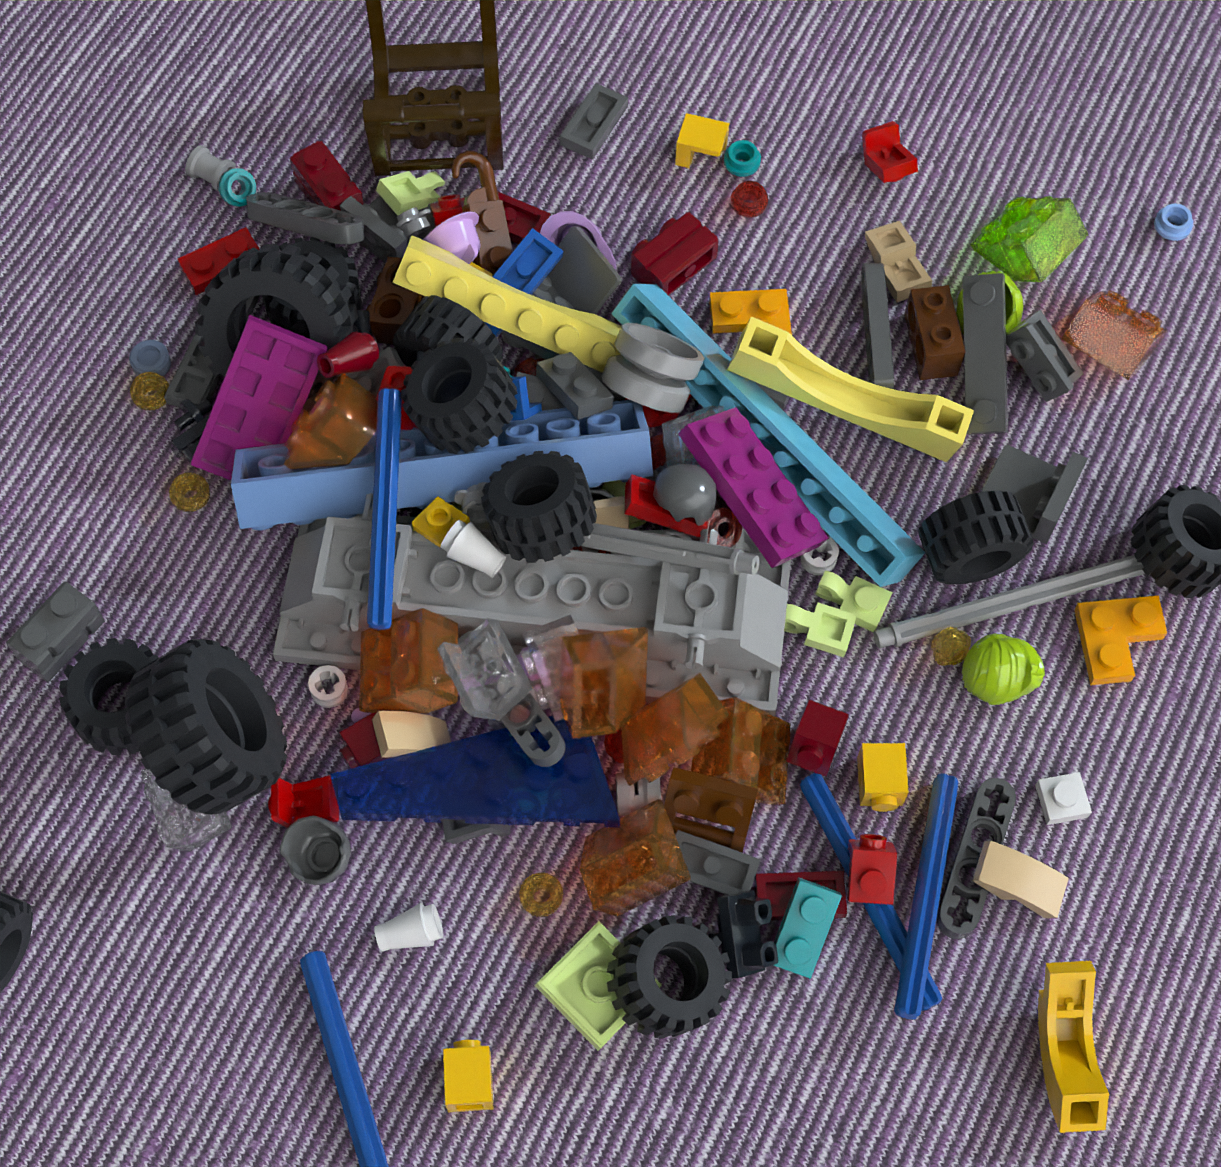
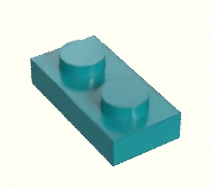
[774,877,842,979]

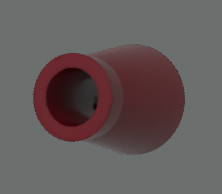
[317,332,379,378]

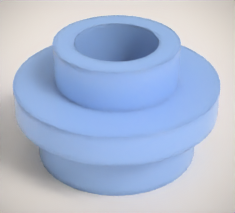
[1154,204,1193,241]

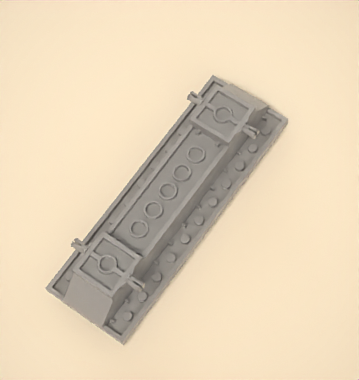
[273,493,791,717]

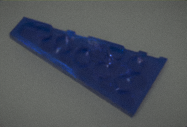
[330,707,620,828]

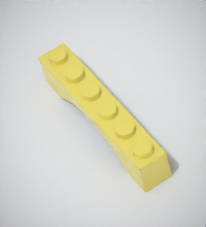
[393,235,621,372]
[727,316,974,462]

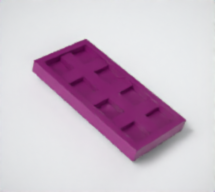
[190,315,327,480]
[678,407,829,568]

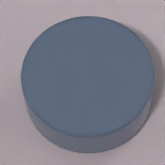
[129,340,171,381]

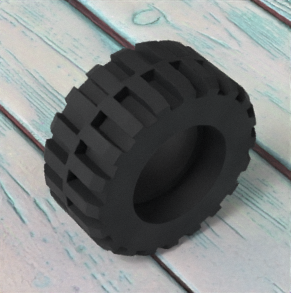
[195,244,358,398]
[125,639,287,815]

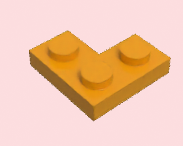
[709,289,792,335]
[1074,595,1167,685]

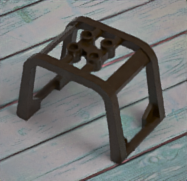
[363,0,504,176]

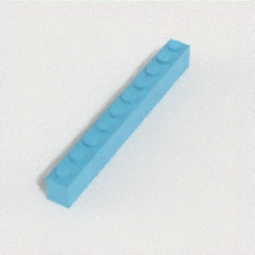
[611,284,925,587]

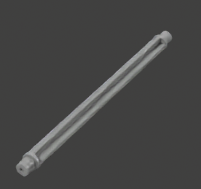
[453,503,760,575]
[873,555,1145,649]

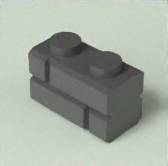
[6,581,105,682]

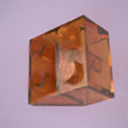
[1061,290,1168,380]
[284,374,378,469]
[359,608,458,713]
[560,627,648,739]
[621,672,729,786]
[691,697,791,805]
[579,799,691,917]

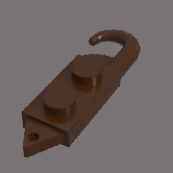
[451,150,513,277]

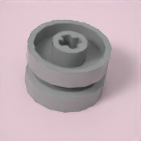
[601,323,705,413]

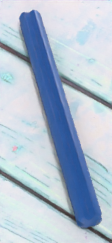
[367,388,402,630]
[800,773,942,1011]
[894,773,959,1020]
[300,951,389,1167]

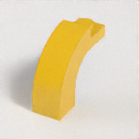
[1038,961,1109,1133]

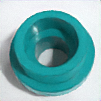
[724,140,761,177]
[219,168,256,207]

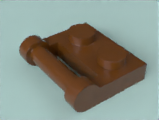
[658,767,758,853]

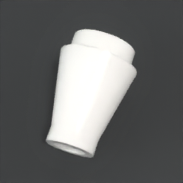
[440,520,506,578]
[374,903,443,952]

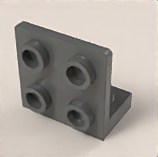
[340,196,435,263]
[532,226,622,315]
[981,445,1088,544]

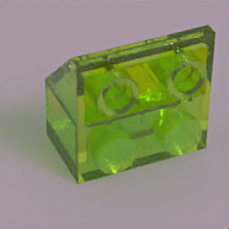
[970,196,1089,282]

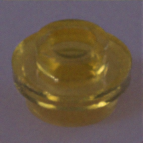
[130,372,169,411]
[169,472,210,512]
[931,627,971,666]
[519,873,563,917]

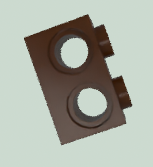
[366,257,425,344]
[904,285,966,380]

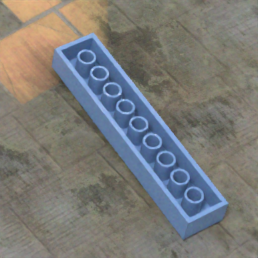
[231,400,653,530]

